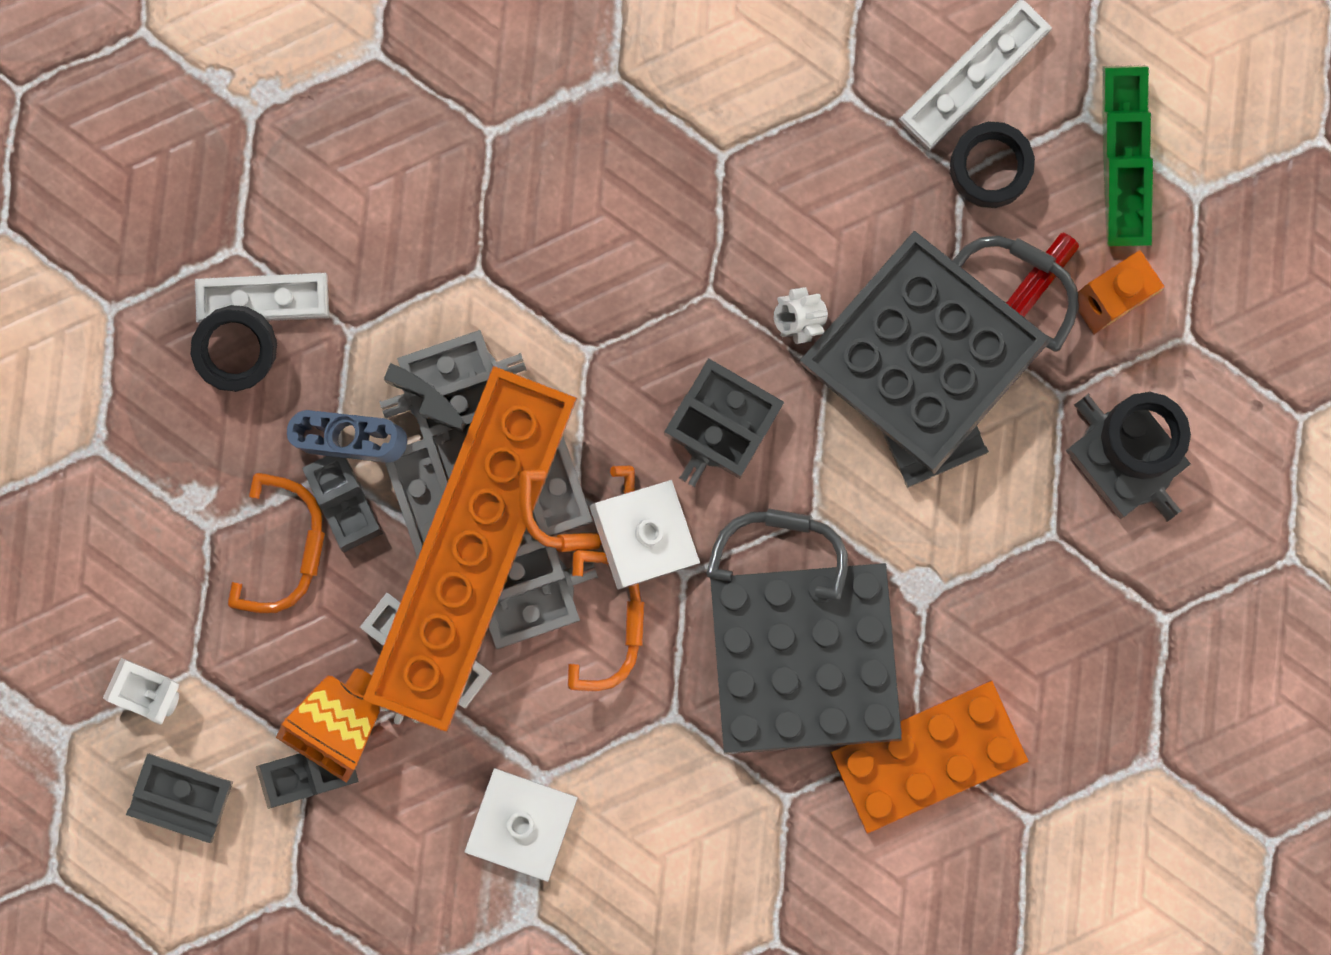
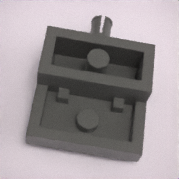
[664,358,784,488]

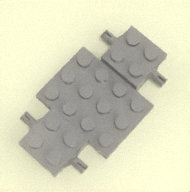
[379,330,598,650]

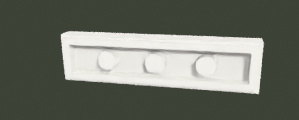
[898,0,1052,152]

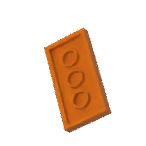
[830,680,1029,834]

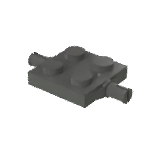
[1066,393,1191,522]

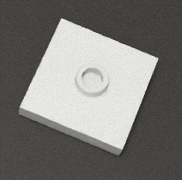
[589,480,700,590]
[465,768,578,882]

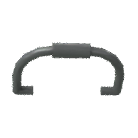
[953,235,1079,352]
[706,509,848,600]

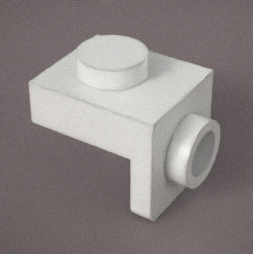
[103,658,179,725]

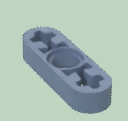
[287,410,407,463]

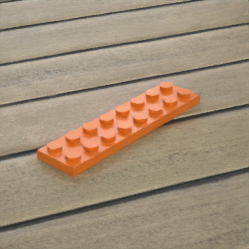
[363,366,577,732]

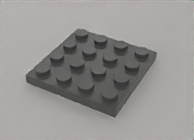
[800,230,1050,474]
[710,563,902,755]

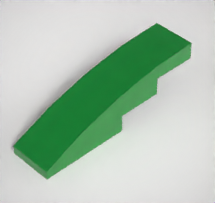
[1103,65,1153,246]

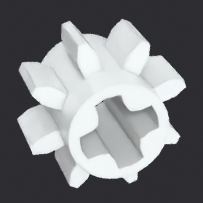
[774,287,828,344]

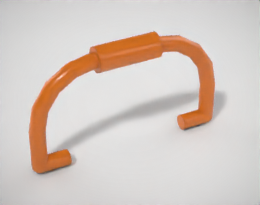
[520,465,635,552]
[228,473,325,613]
[568,550,644,691]

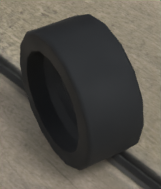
[950,121,1035,208]
[190,305,277,392]
[1101,392,1191,480]

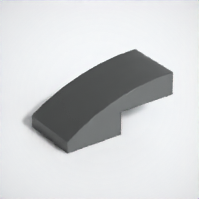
[384,363,466,433]
[302,456,383,553]
[256,753,359,809]

